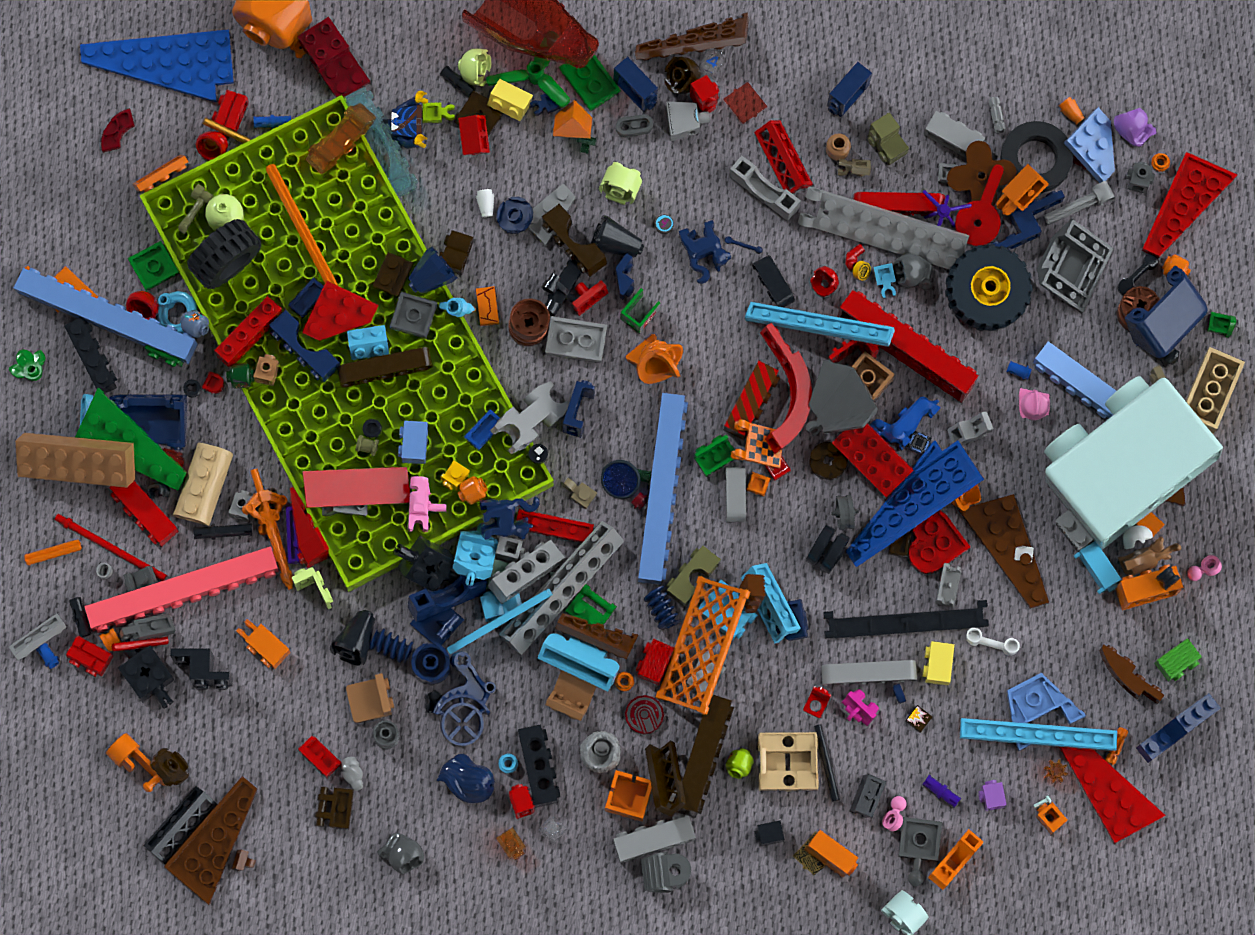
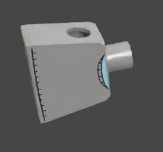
[666,102,710,141]

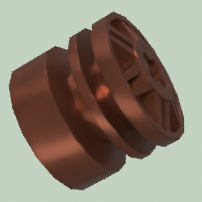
[1117,286,1160,331]
[508,298,550,346]

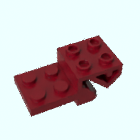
[297,17,370,100]

